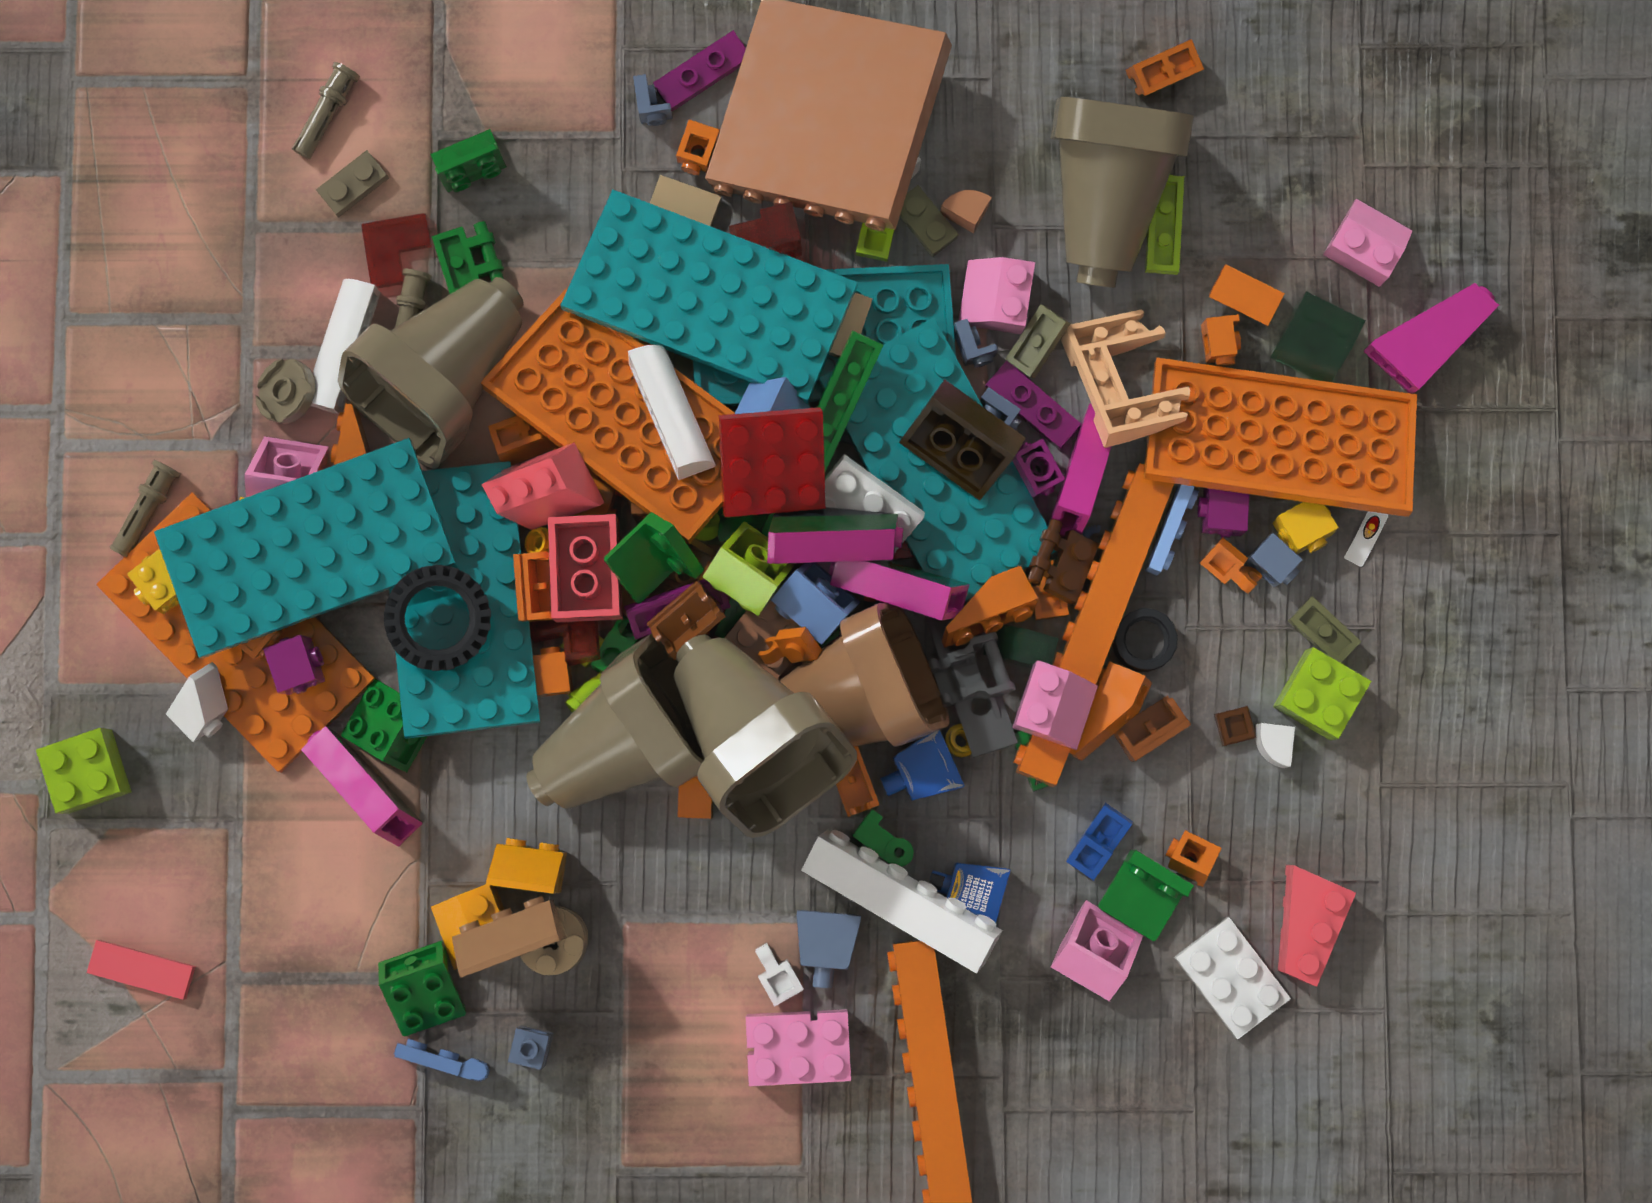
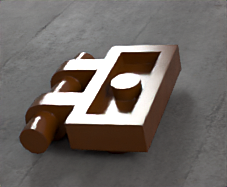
[1028,519,1099,605]

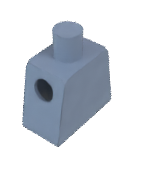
[797,910,861,988]

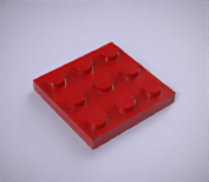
[719,407,826,517]

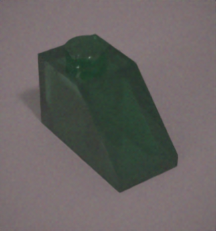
[983,625,1059,669]

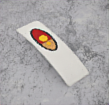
[1344,511,1388,567]

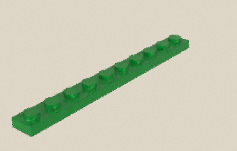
[714,330,883,638]

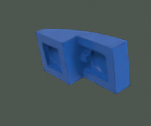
[1066,802,1133,881]

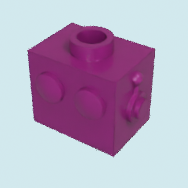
[1012,439,1065,498]
[1197,488,1249,538]
[263,635,325,695]

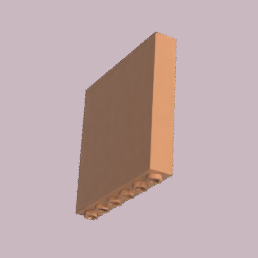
[705,0,952,231]

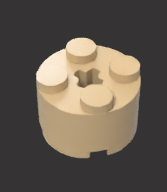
[520,906,588,975]

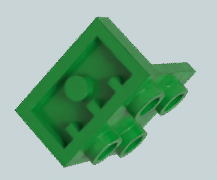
[431,129,507,192]
[604,512,705,604]
[341,679,428,773]
[1098,850,1194,941]
[378,941,466,1036]

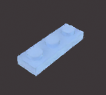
[1144,484,1199,576]

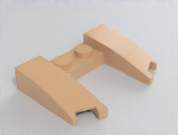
[1061,309,1190,448]

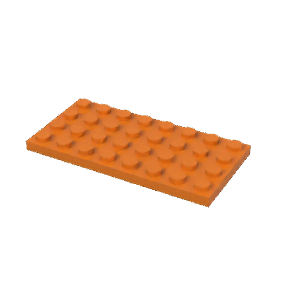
[481,288,735,545]
[1144,358,1417,517]
[96,492,376,773]

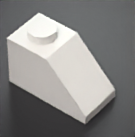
[166,662,228,742]

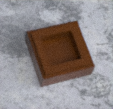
[1214,706,1256,747]

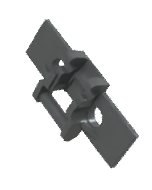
[924,600,1018,758]

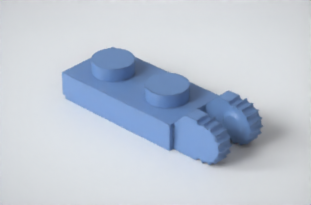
[394,1039,491,1081]

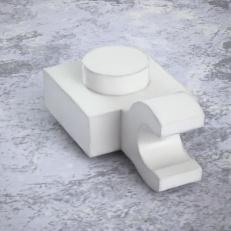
[755,943,804,1007]

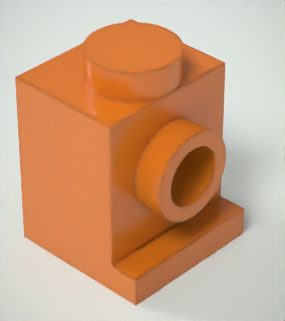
[676,119,720,175]
[1201,314,1241,367]
[1165,830,1222,887]

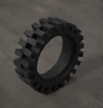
[384,565,491,671]

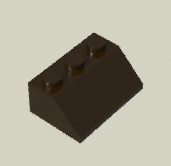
[899,379,1025,501]

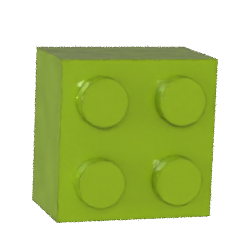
[702,521,797,616]
[1273,647,1372,741]
[36,728,132,814]

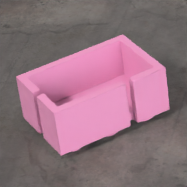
[746,1009,851,1086]

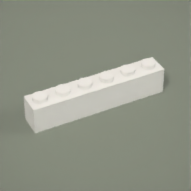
[801,829,1003,974]

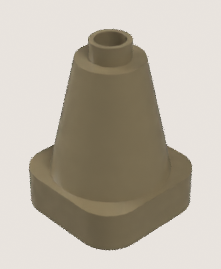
[1050,97,1194,288]
[338,277,524,469]
[526,633,705,809]
[674,634,857,838]

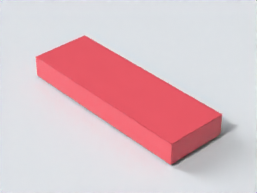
[86,940,196,1000]

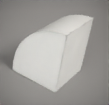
[1255,723,1295,768]

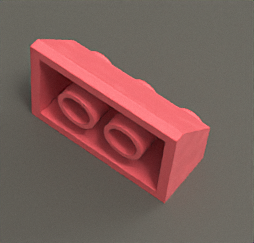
[481,443,605,530]

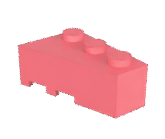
[1278,865,1356,987]

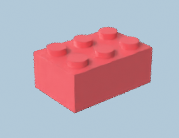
[548,514,623,623]

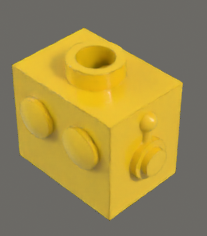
[1272,502,1339,555]
[127,549,180,614]

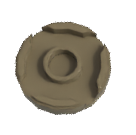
[256,359,315,424]

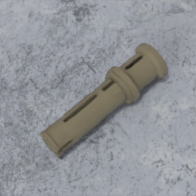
[292,62,360,160]
[395,268,432,327]
[110,459,181,557]

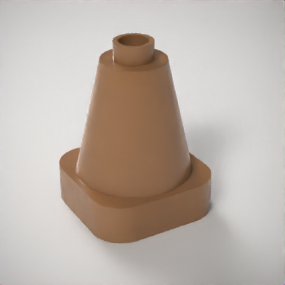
[780,603,950,747]

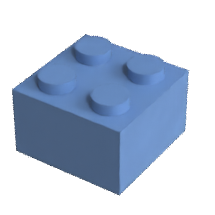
[771,562,861,645]

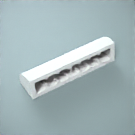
[310,279,381,415]
[628,345,716,481]

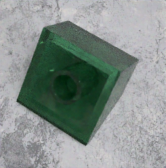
[1270,291,1366,382]

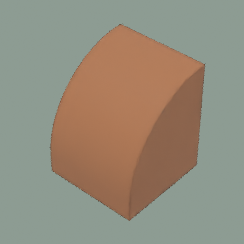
[940,190,992,233]

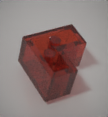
[728,201,802,259]

